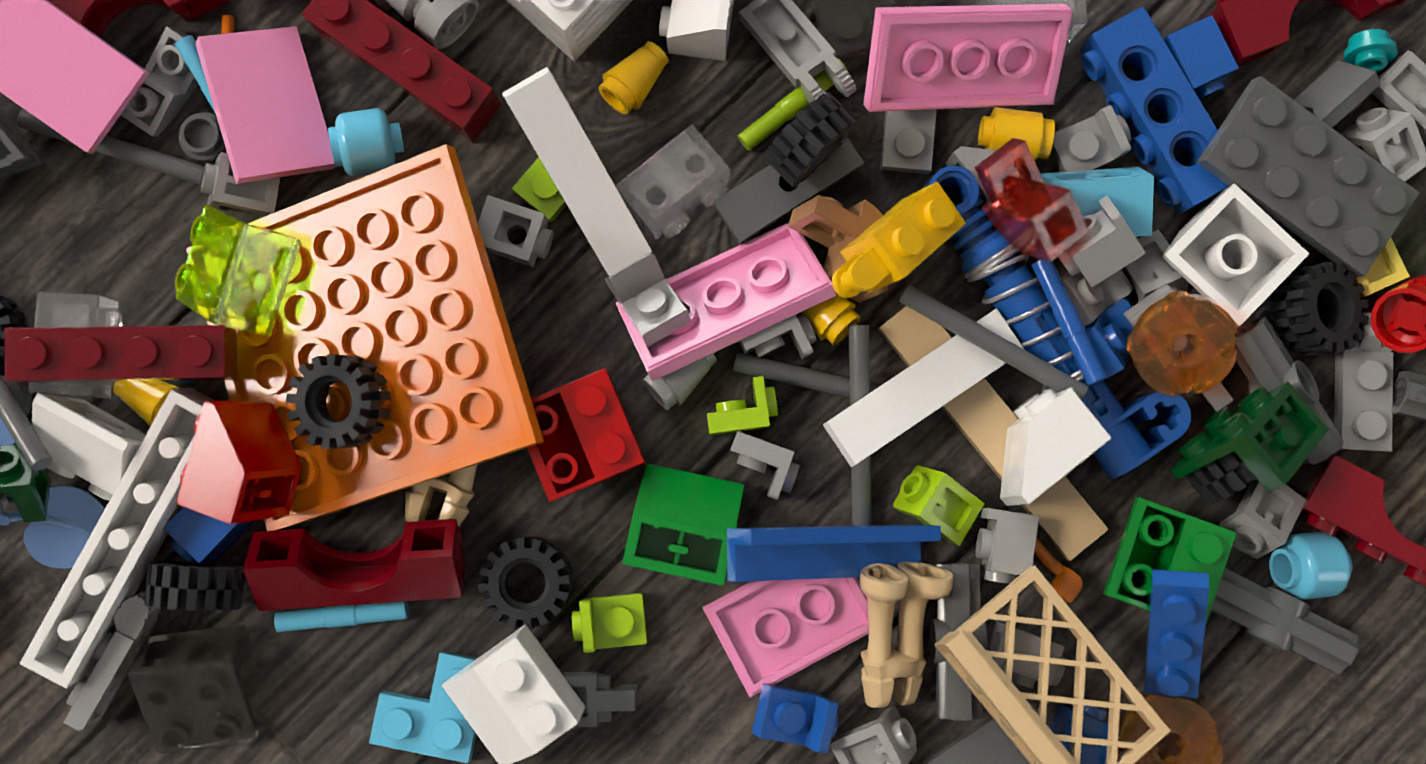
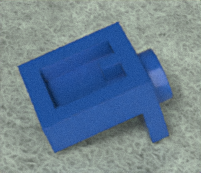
[1085,297,1145,379]
[752,683,838,754]

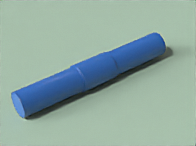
[1032,257,1107,386]

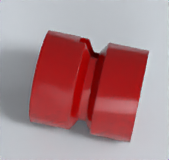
[1371,275,1426,353]

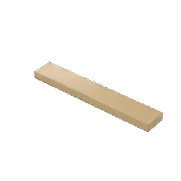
[878,306,1109,561]

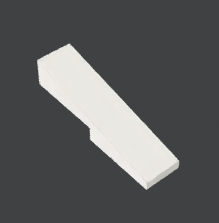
[502,67,652,277]
[823,308,1025,467]

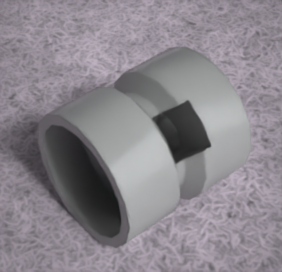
[385,0,479,49]

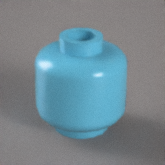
[328,108,404,176]
[1269,532,1353,600]

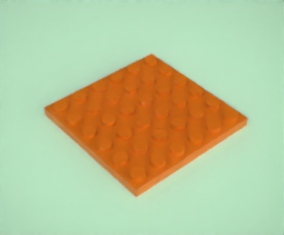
[186,144,544,531]

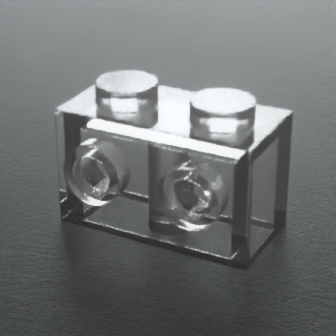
[615,124,730,241]

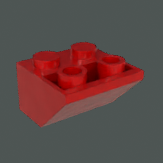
[527,368,647,502]
[176,400,302,524]

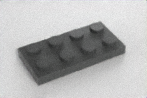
[1196,76,1420,277]

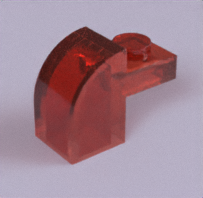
[974,138,1089,262]

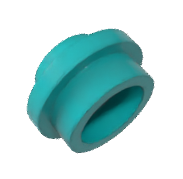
[1343,29,1398,71]

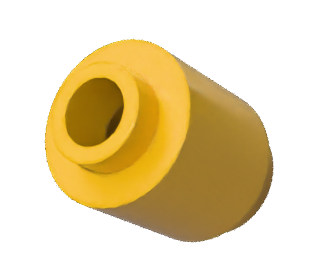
[978,107,1055,162]

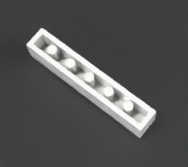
[20,388,215,688]

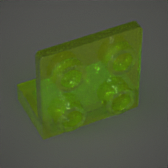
[175,204,301,337]

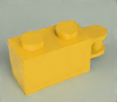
[832,181,966,298]

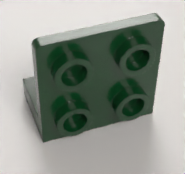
[1171,382,1329,492]

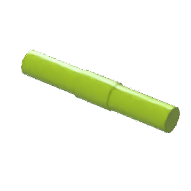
[738,58,848,151]

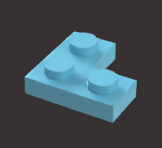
[369,651,477,764]

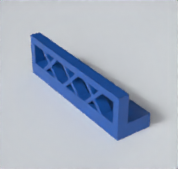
[727,525,941,582]

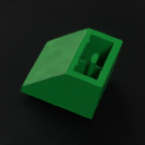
[622,464,744,586]
[1103,497,1237,626]

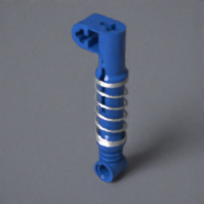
[924,166,1191,479]

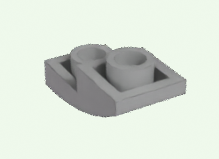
[121,26,198,137]

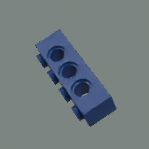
[1079,6,1229,215]

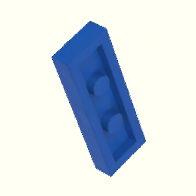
[1144,570,1209,698]

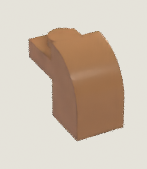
[788,195,888,303]

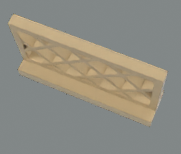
[934,566,1170,764]

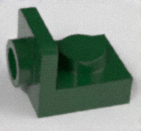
[0,445,51,523]

